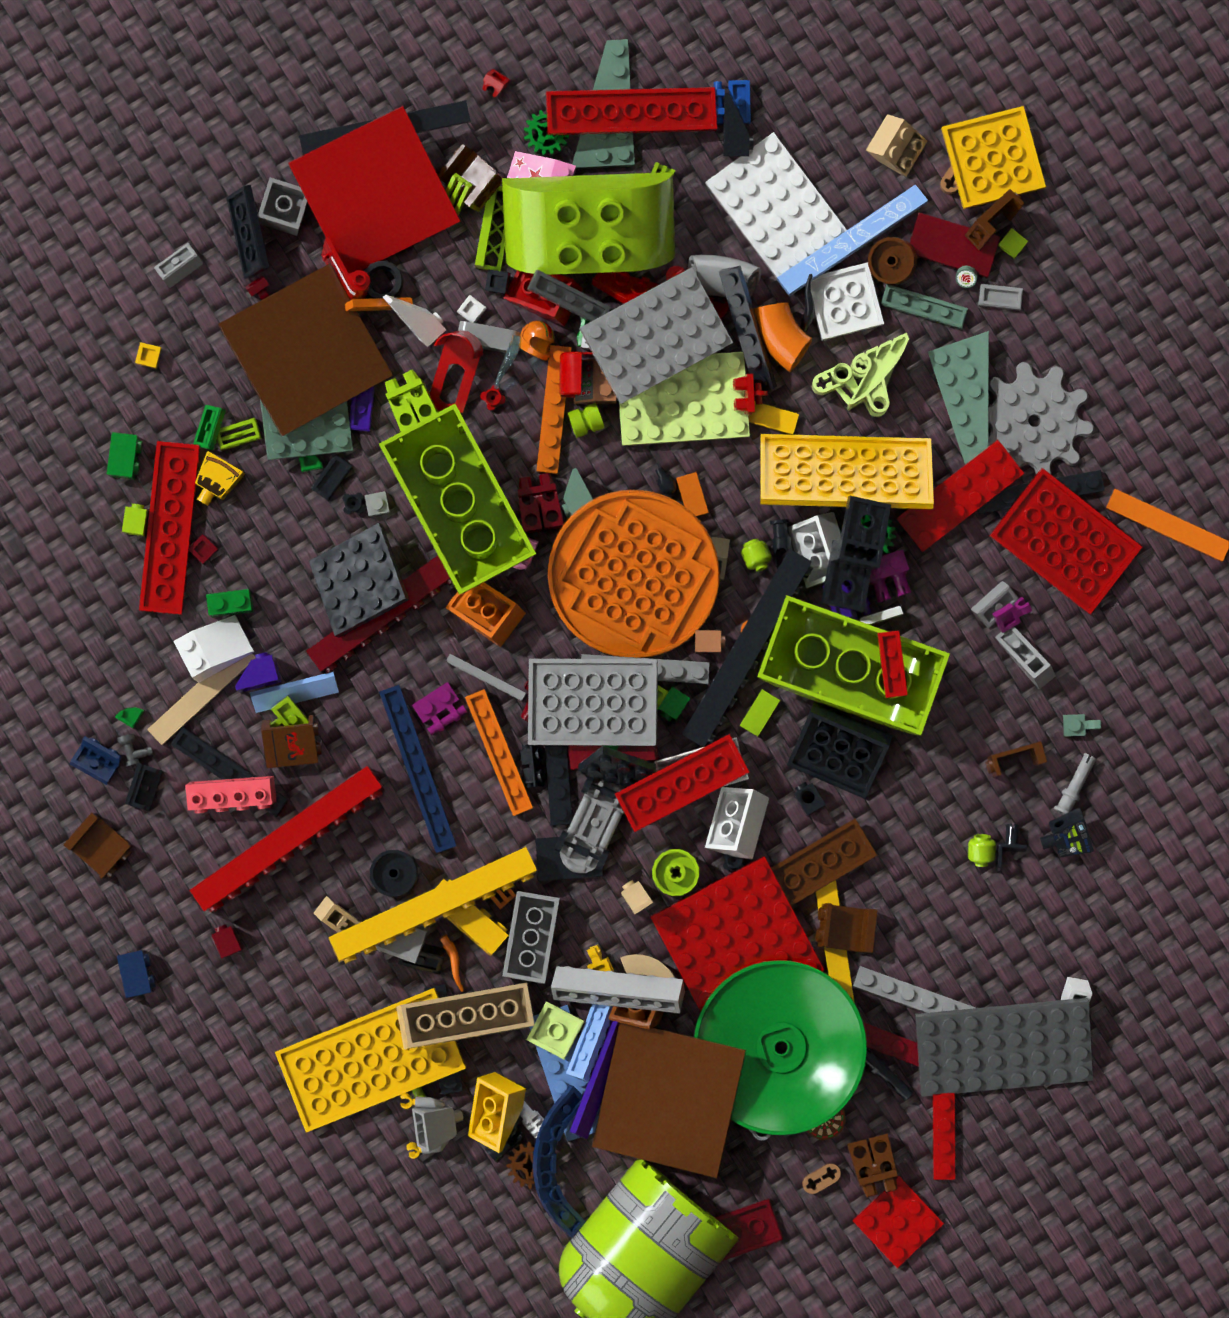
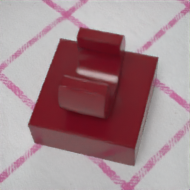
[245,275,269,300]

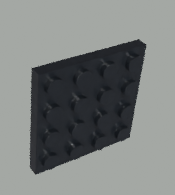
[309,523,409,638]

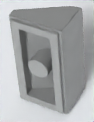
[154,243,203,288]
[971,581,1019,628]

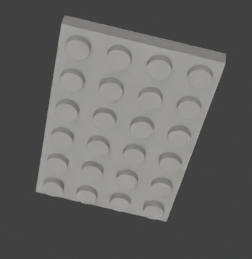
[579,267,733,404]
[528,659,658,746]

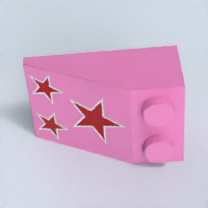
[507,151,576,178]

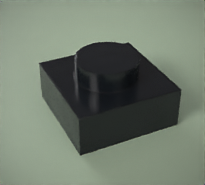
[485,269,511,294]

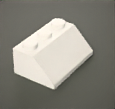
[788,512,841,588]
[705,787,769,859]

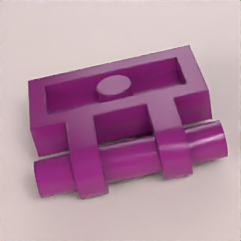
[412,682,467,735]

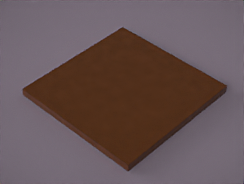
[218,263,393,437]
[592,1023,746,1178]

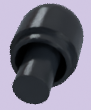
[655,467,677,496]

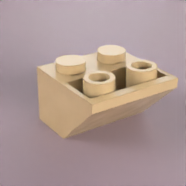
[866,114,927,177]

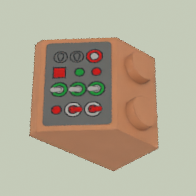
[574,358,616,404]

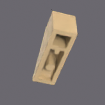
[621,880,653,914]
[314,896,370,955]

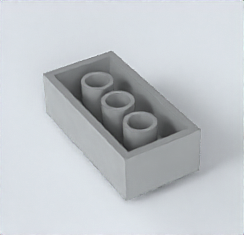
[502,891,560,984]

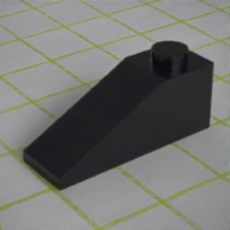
[723,88,754,156]

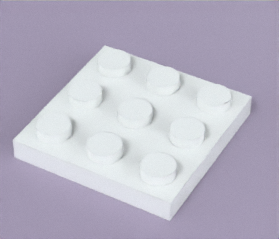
[811,262,884,341]

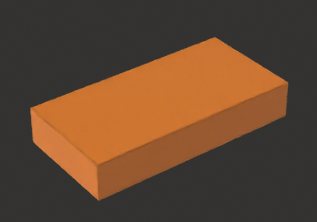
[676,472,709,517]

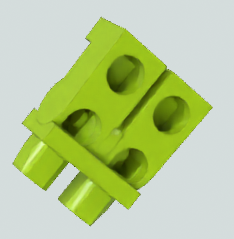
[385,370,438,432]

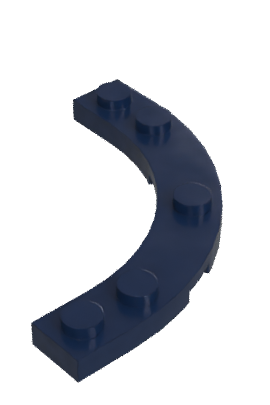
[533,1085,586,1238]

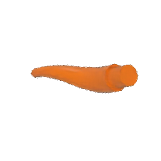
[439,934,464,992]

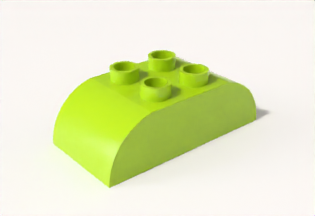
[502,172,675,275]
[379,404,536,595]
[757,595,950,735]

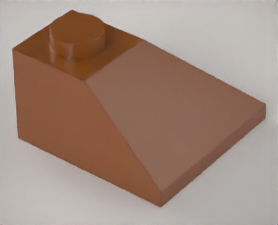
[608,1006,664,1030]

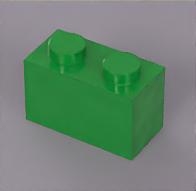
[107,432,143,480]
[206,589,254,618]

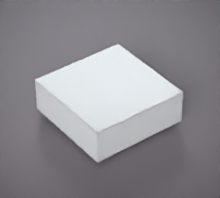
[457,295,487,323]

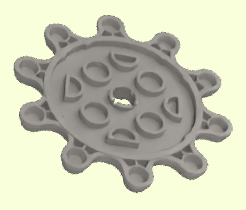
[988,362,1094,475]

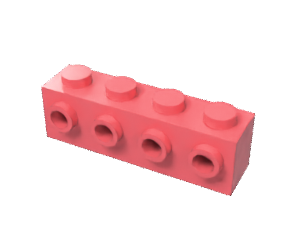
[185,776,276,813]

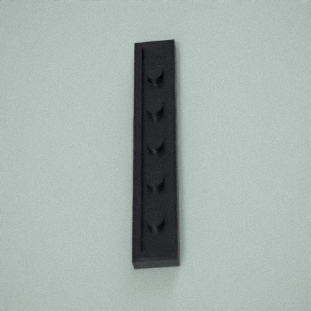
[171,727,289,817]

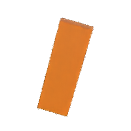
[345,297,413,311]

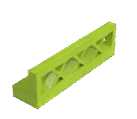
[475,186,505,271]

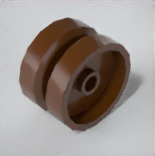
[868,237,918,284]

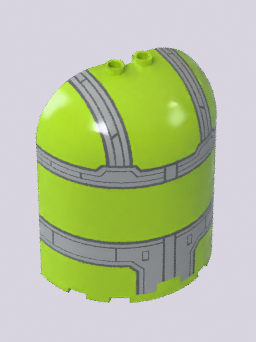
[559,1158,740,1318]

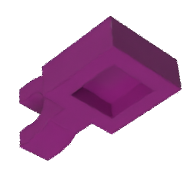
[992,597,1032,633]

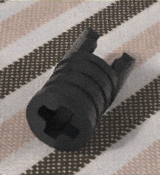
[485,1125,525,1163]

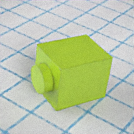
[122,504,149,537]

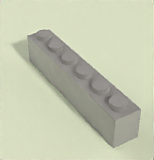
[551,966,685,1013]

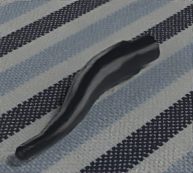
[800,274,815,332]

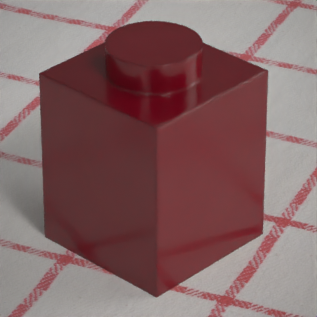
[211,924,243,959]

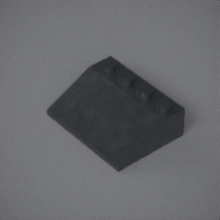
[787,702,892,799]

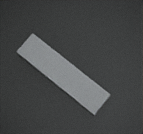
[447,654,526,701]

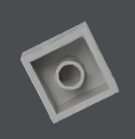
[258,177,307,236]

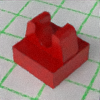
[483,69,510,97]

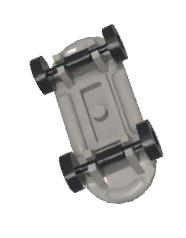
[554,776,625,873]

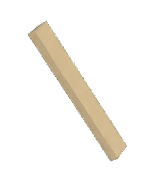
[147,653,256,745]

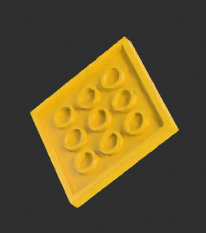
[941,106,1046,209]

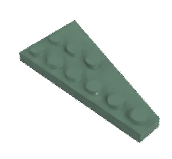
[572,39,635,169]
[928,331,989,464]

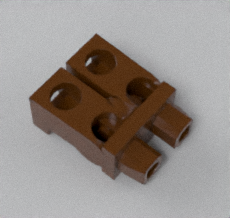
[847,1134,898,1198]

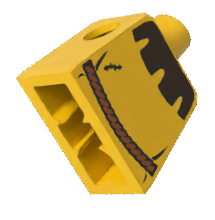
[195,451,245,506]

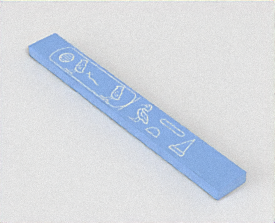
[777,184,928,296]

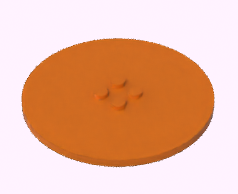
[548,490,720,658]

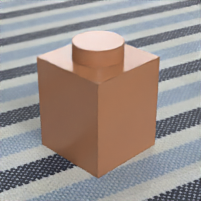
[695,630,725,653]

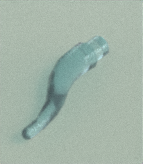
[494,335,521,389]

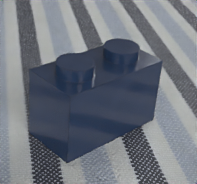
[117,950,156,998]

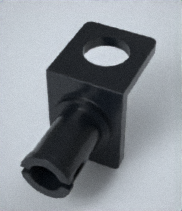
[996,824,1028,871]

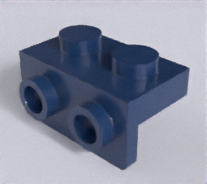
[70,736,122,785]

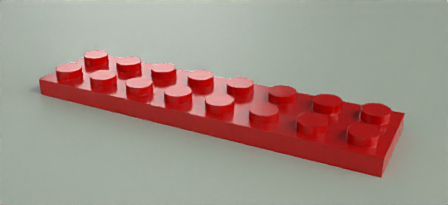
[546,87,717,135]
[139,441,200,615]

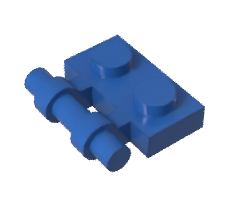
[714,80,751,125]

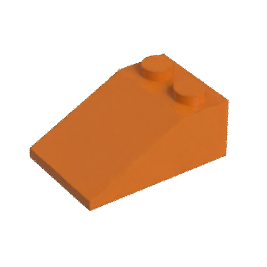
[445,582,526,647]

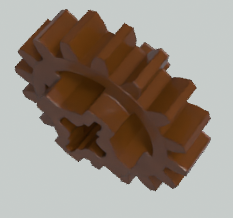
[506,1141,535,1189]

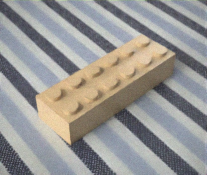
[396,983,534,1050]

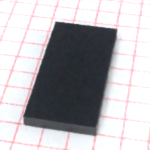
[226,185,269,279]

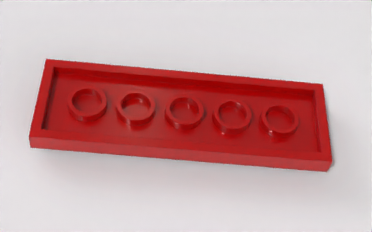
[896,440,1024,552]
[615,734,749,832]

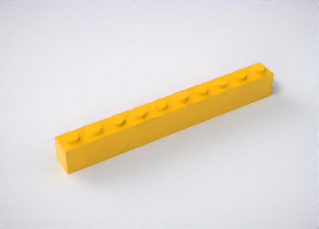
[329,847,537,964]

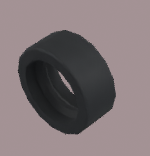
[365,261,403,299]

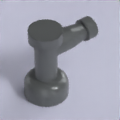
[117,733,153,766]

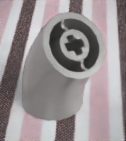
[688,255,761,298]

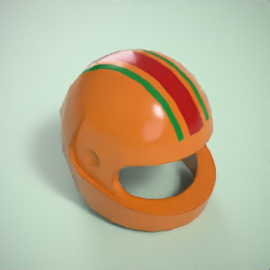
[518,320,555,361]

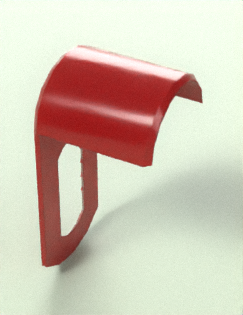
[430,330,483,413]
[559,352,595,398]

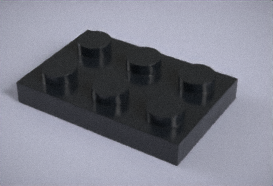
[578,746,656,788]

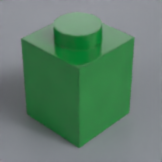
[658,687,690,721]

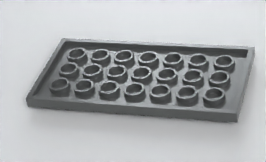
[915,998,1093,1097]

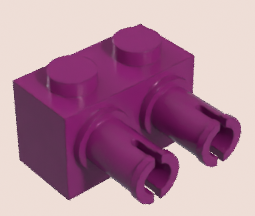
[869,550,911,603]

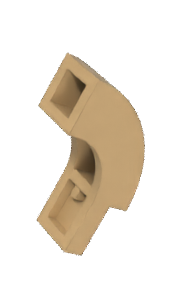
[620,954,674,978]

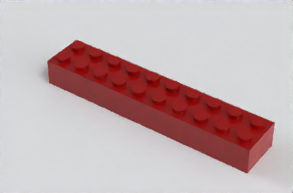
[189,766,385,912]

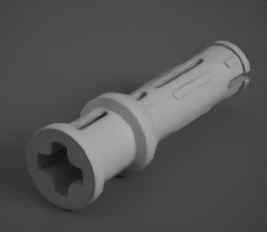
[1053,753,1097,815]

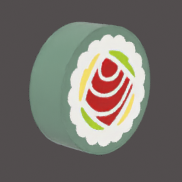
[956,266,978,288]

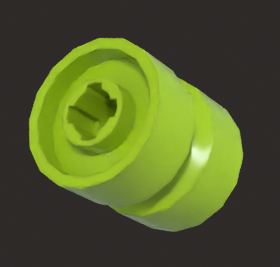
[567,403,605,438]

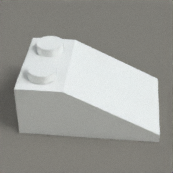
[174,615,254,683]

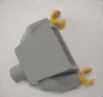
[400,1093,463,1159]

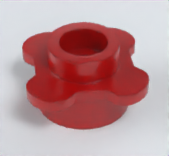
[480,385,506,411]

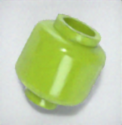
[741,539,772,572]
[968,834,996,867]

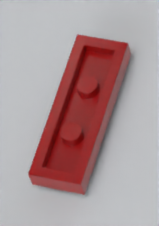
[877,631,907,698]

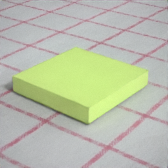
[526,1001,584,1060]

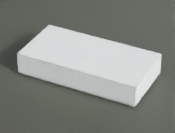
[859,606,903,625]

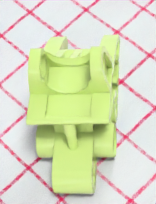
[812,333,909,417]

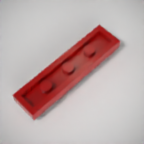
[932,1093,955,1180]

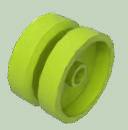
[652,849,699,896]

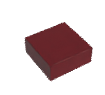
[189,534,219,565]

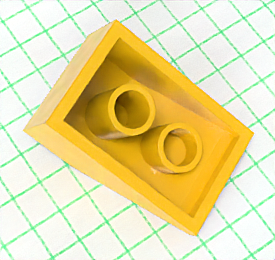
[468,1072,526,1153]

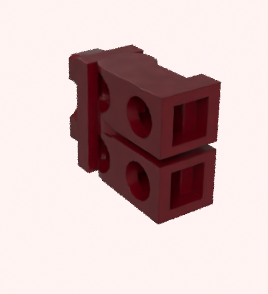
[517,473,564,534]

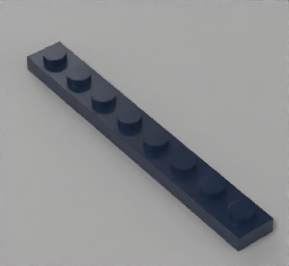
[379,685,457,853]

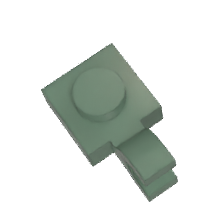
[1063,714,1101,737]

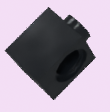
[793,782,826,816]

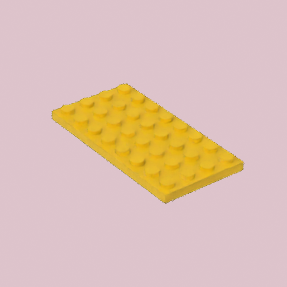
[760,434,934,509]
[275,988,466,1133]

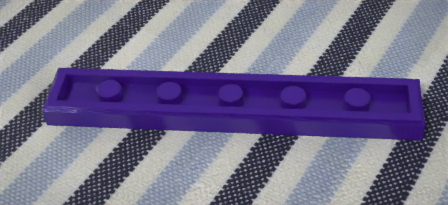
[570,1021,620,1139]

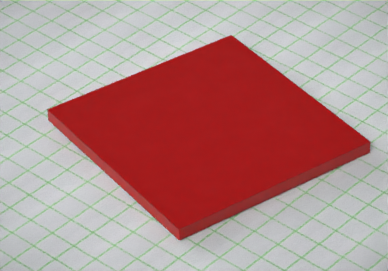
[288,106,460,274]

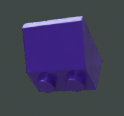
[235,652,282,693]

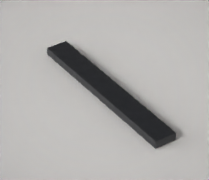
[299,100,471,155]

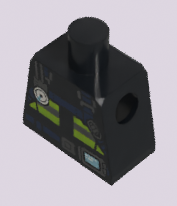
[1040,808,1094,857]

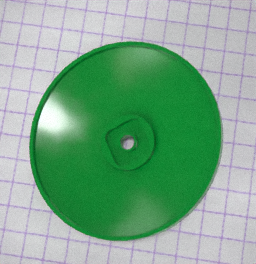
[694,961,867,1135]

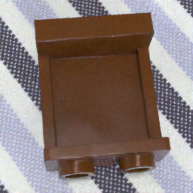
[964,189,1024,250]

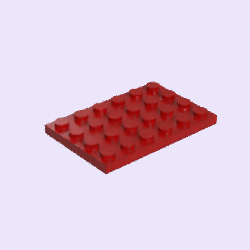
[989,468,1142,615]

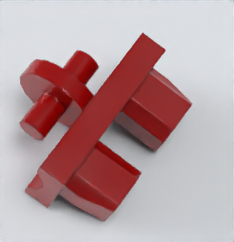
[733,374,768,415]

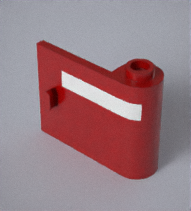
[321,237,370,300]

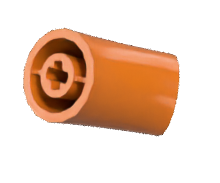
[754,302,812,372]

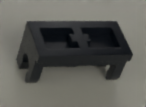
[124,763,163,812]

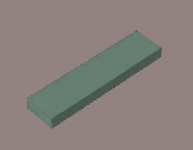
[880,284,968,330]

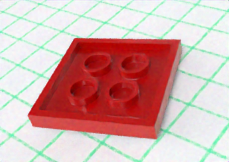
[852,1176,944,1268]

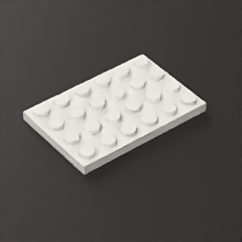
[705,132,847,279]

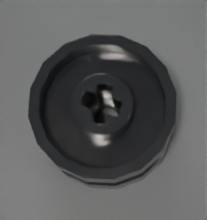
[370,850,418,897]

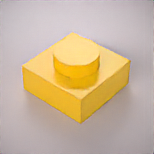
[135,342,162,369]

